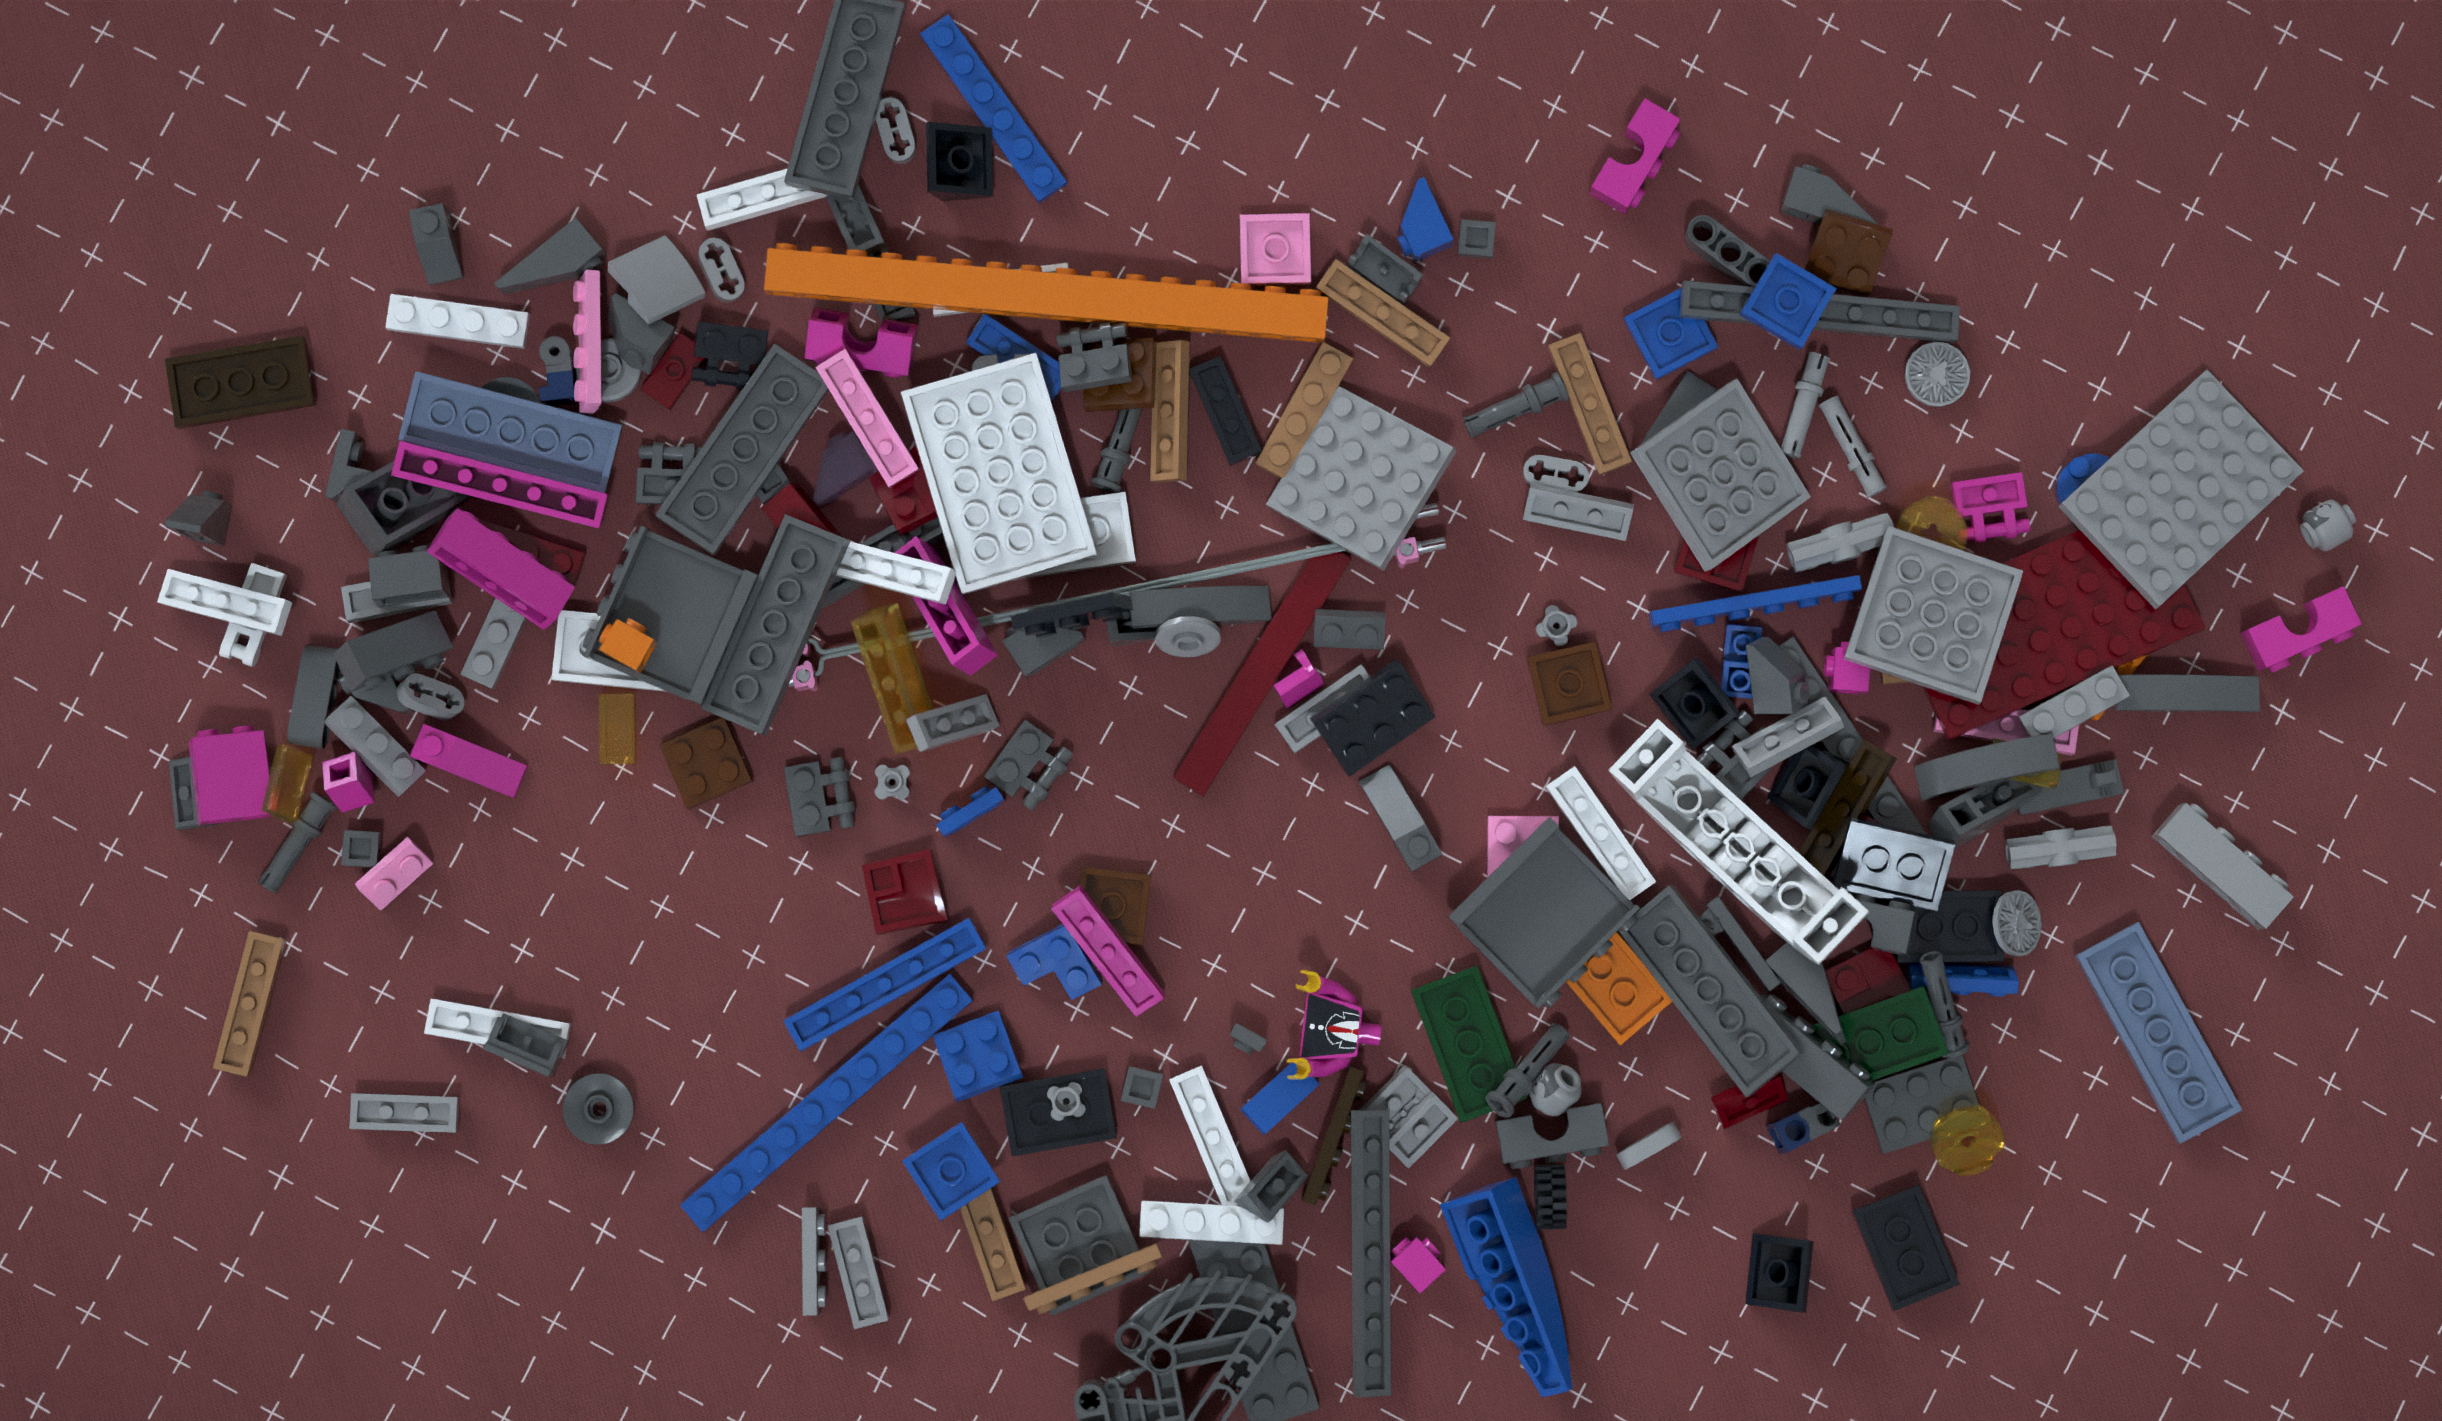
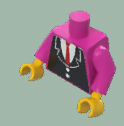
[1287,969,1382,1080]

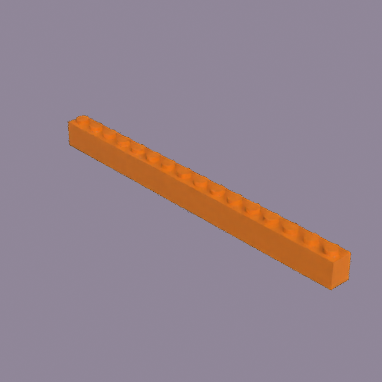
[764,243,1328,343]

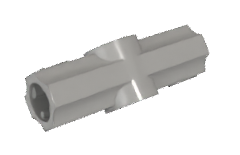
[1786,513,1894,573]
[2005,826,2117,870]

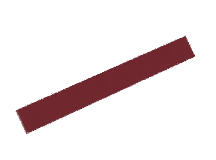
[1174,540,1351,797]

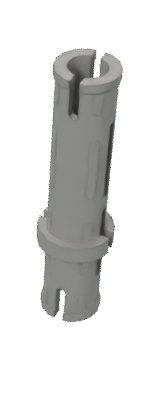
[1781,352,1830,459]
[1819,395,1887,498]

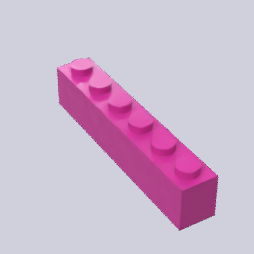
[391,441,609,528]

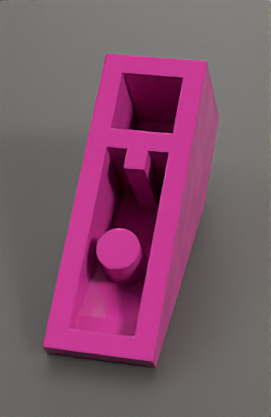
[410,724,528,798]

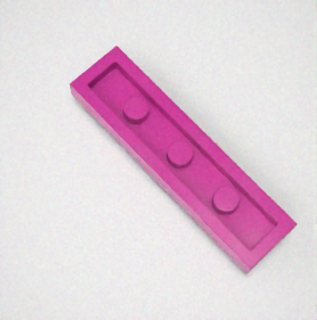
[1051,885,1165,1017]

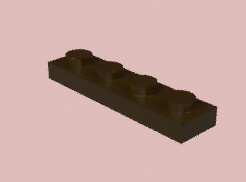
[1799,740,1897,880]
[1302,1066,1368,1206]

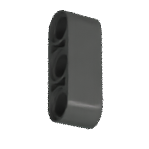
[1684,215,1770,287]
[287,644,341,749]

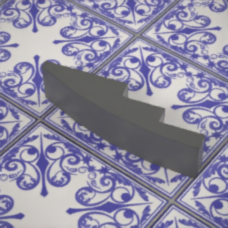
[826,185,917,323]
[1129,586,1272,629]
[2114,675,2260,713]

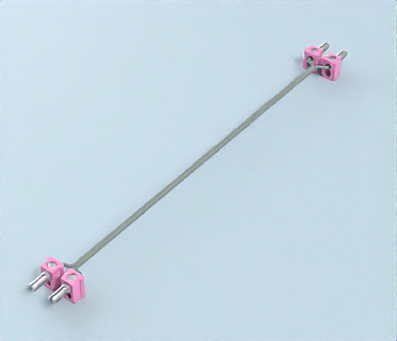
[788,503,1446,691]

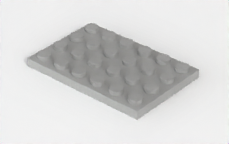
[2058,370,2304,609]

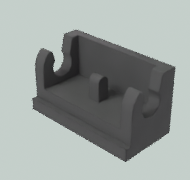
[1347,234,1423,306]
[483,1013,569,1077]

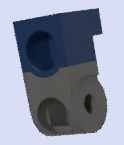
[538,336,579,406]
[1766,1102,1841,1154]

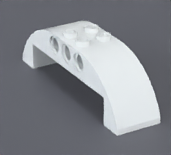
[1609,719,1869,965]

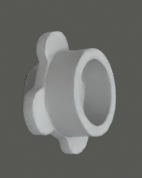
[1536,605,1577,646]
[875,765,910,800]
[1047,1082,1086,1121]

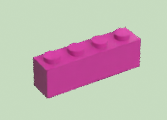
[426,508,575,630]
[895,536,998,676]

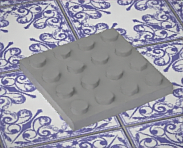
[1630,379,1811,572]
[1266,386,1457,571]
[1844,526,2023,705]

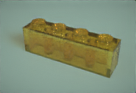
[850,603,933,754]

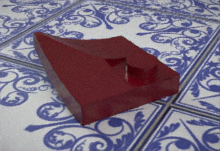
[868,445,938,536]
[1674,535,1760,592]
[862,849,950,935]
[1826,947,1912,1015]

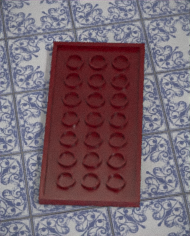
[1922,530,2206,741]

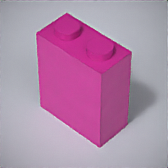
[188,726,274,825]

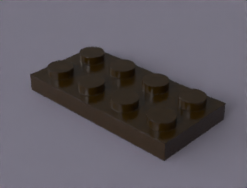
[165,335,316,429]

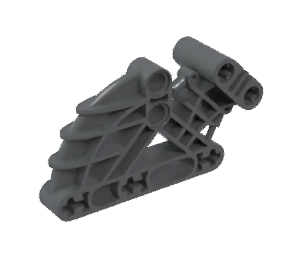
[1074,1269,1297,1421]

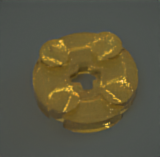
[1897,496,1967,551]
[1931,1105,2004,1176]

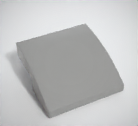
[608,235,705,325]
[1359,1065,1458,1169]

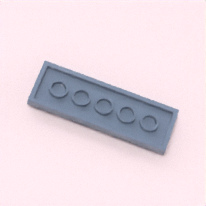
[398,371,622,493]
[2075,922,2242,1144]

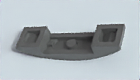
[1914,734,2061,801]

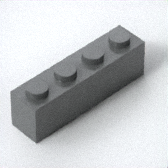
[1760,994,1875,1120]

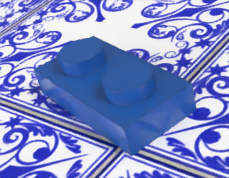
[936,786,1006,838]

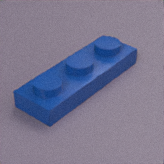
[966,314,1062,401]
[1907,963,2019,997]

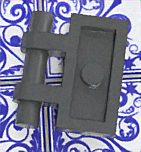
[1057,321,1132,393]
[636,442,702,505]
[1696,710,1774,800]
[984,720,1073,811]
[784,757,856,837]

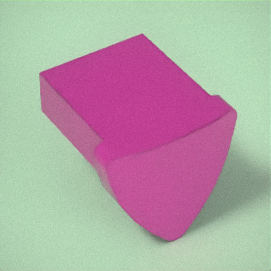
[1273,649,1323,709]

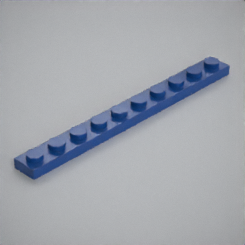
[680,974,973,1232]

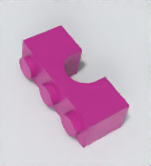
[1589,98,1681,215]
[805,307,918,377]
[2240,586,2362,673]

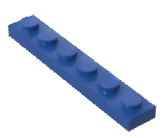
[920,14,1067,204]
[1648,575,1862,633]
[783,918,987,1052]

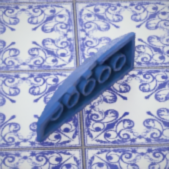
[1440,1177,1573,1398]

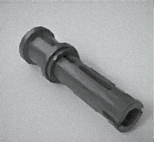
[1462,372,1569,439]
[1091,408,1143,493]
[258,790,338,894]
[1920,952,1970,1058]
[1485,1023,1570,1118]

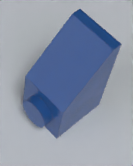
[1397,177,1454,263]

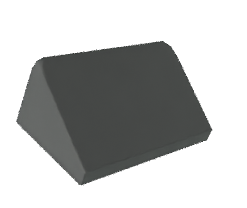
[169,757,219,830]
[1234,1150,1309,1223]

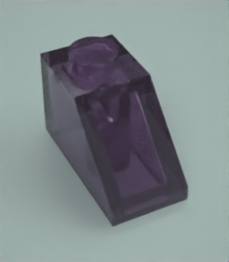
[813,431,878,509]

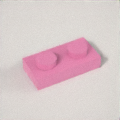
[355,836,434,911]

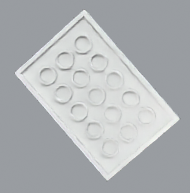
[901,353,1097,595]

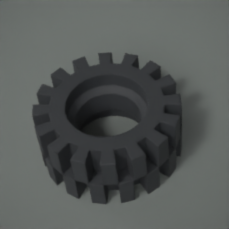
[1534,1164,1567,1230]

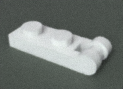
[219,562,287,667]

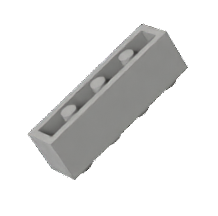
[2151,803,2293,930]

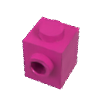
[1824,642,1870,695]
[322,752,375,813]
[1390,1237,1446,1293]

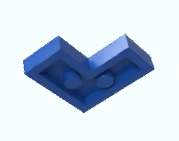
[1006,924,1104,1000]

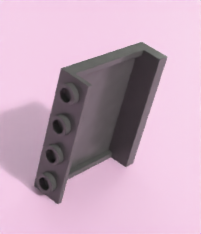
[582,526,758,706]
[1447,817,1640,1009]

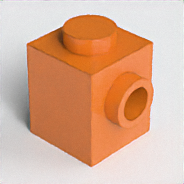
[599,618,658,674]

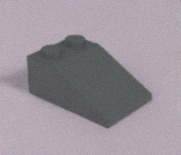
[336,461,470,558]

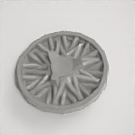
[576,338,642,403]
[1904,342,1970,407]
[1155,616,1221,657]
[1992,890,2042,957]

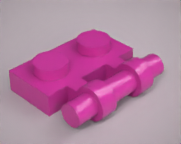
[1950,472,2030,544]

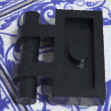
[691,321,768,391]

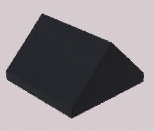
[926,122,993,201]
[1649,657,1740,750]
[1767,744,1850,830]
[1746,1233,1814,1313]

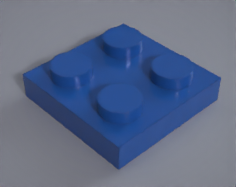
[1739,253,1836,350]
[1623,288,1718,381]
[933,1010,1023,1103]
[902,1122,1001,1221]

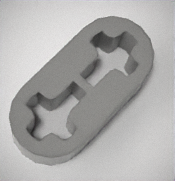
[876,97,917,164]
[697,238,745,303]
[1522,455,1589,493]
[397,673,464,721]
[1616,1121,1683,1170]

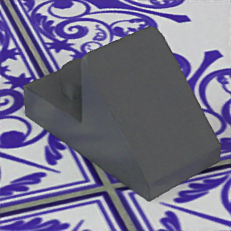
[325,429,373,502]

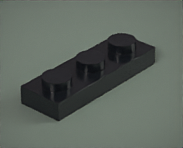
[1189,355,1262,466]

